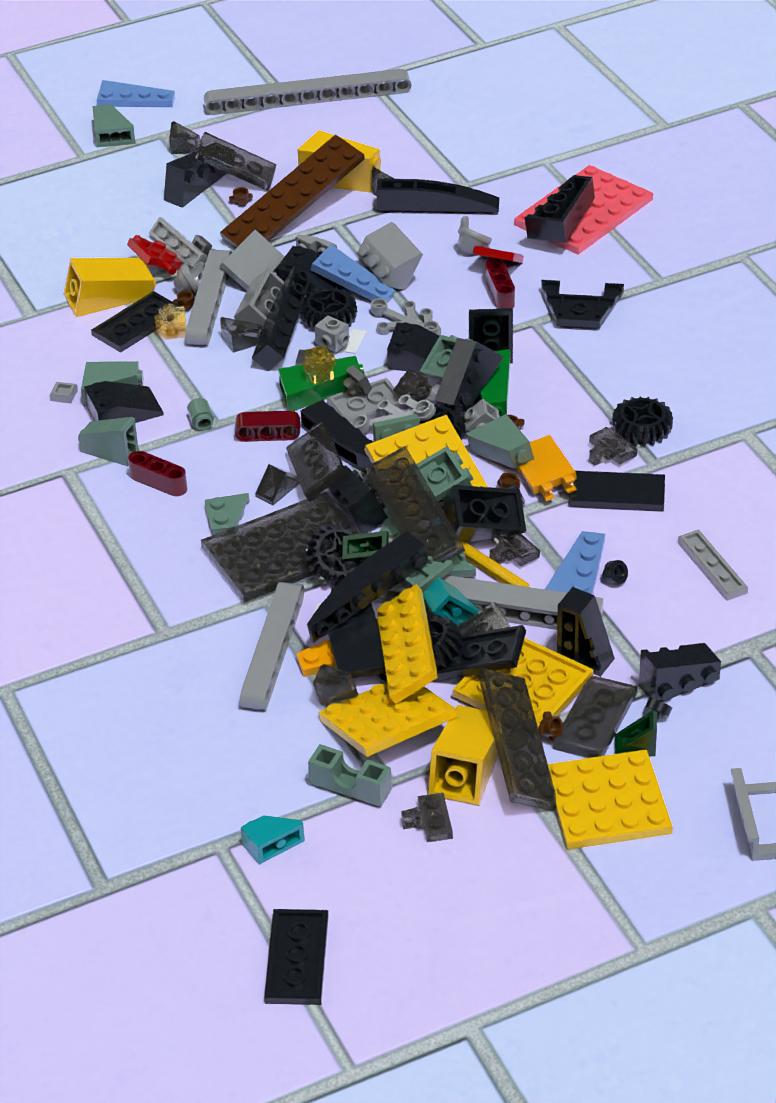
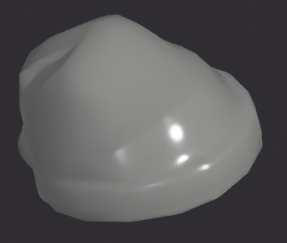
[458,216,492,254]
[173,262,204,295]

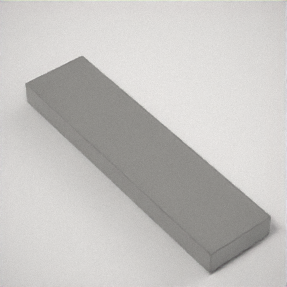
[149,216,208,267]
[678,529,748,601]

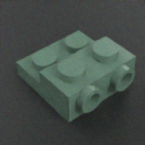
[419,335,473,381]
[407,446,473,506]

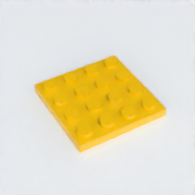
[364,415,488,523]
[453,638,594,738]
[318,682,457,757]
[544,749,673,850]

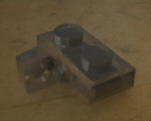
[588,427,638,466]
[489,534,540,566]
[401,793,453,843]

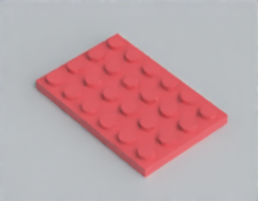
[514,165,654,255]

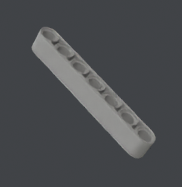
[185,250,232,345]
[240,582,304,710]

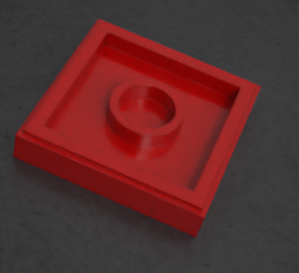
[473,246,524,263]

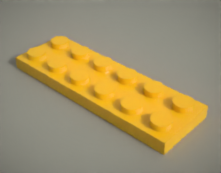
[377,584,438,704]

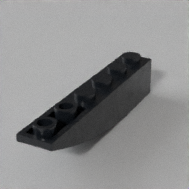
[376,178,500,213]
[251,265,311,371]
[300,400,382,481]
[307,531,429,642]

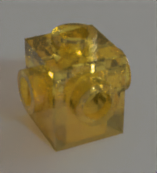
[155,304,187,336]
[302,345,336,384]

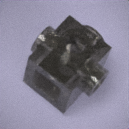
[393,369,433,402]

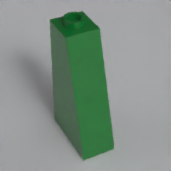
[477,349,510,417]
[278,356,364,411]

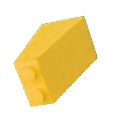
[297,130,382,193]
[63,258,156,317]
[428,705,507,805]

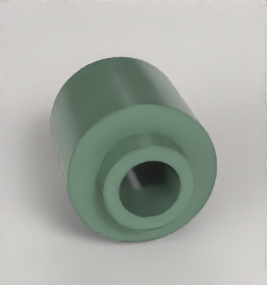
[187,398,214,431]

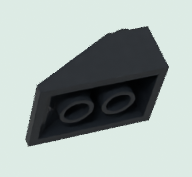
[276,245,345,294]
[468,308,513,364]
[387,322,439,373]
[84,381,164,423]
[444,485,527,542]

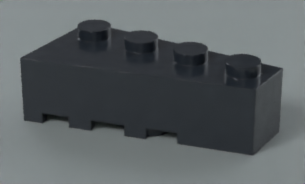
[164,143,235,208]
[524,175,595,243]

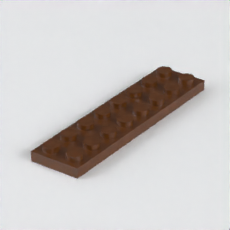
[220,134,365,248]

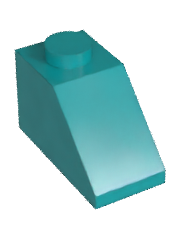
[423,577,481,630]
[241,815,305,865]

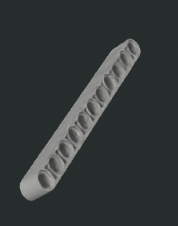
[204,69,412,115]

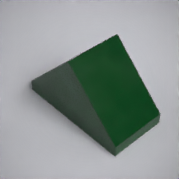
[342,531,389,563]
[615,710,657,757]

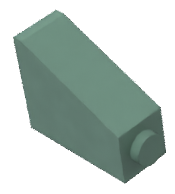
[92,104,136,148]
[81,361,144,406]
[466,414,534,468]
[78,417,139,467]

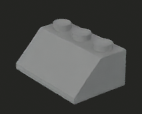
[357,222,423,290]
[233,268,284,333]

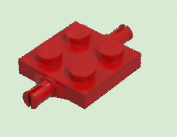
[127,235,183,275]

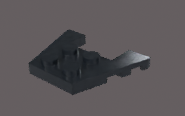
[541,279,624,328]

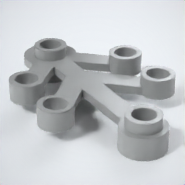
[371,298,441,336]
[351,395,436,435]

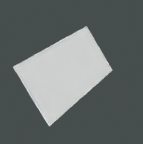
[341,328,367,353]

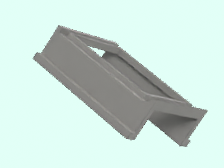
[731,768,776,861]

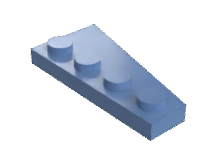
[97,80,175,108]
[311,244,395,302]
[545,531,606,595]

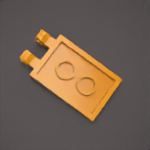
[516,435,577,501]

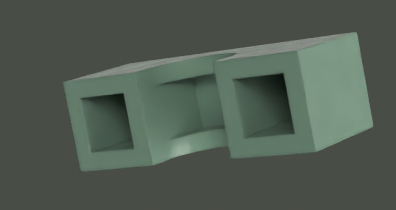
[308,744,392,807]

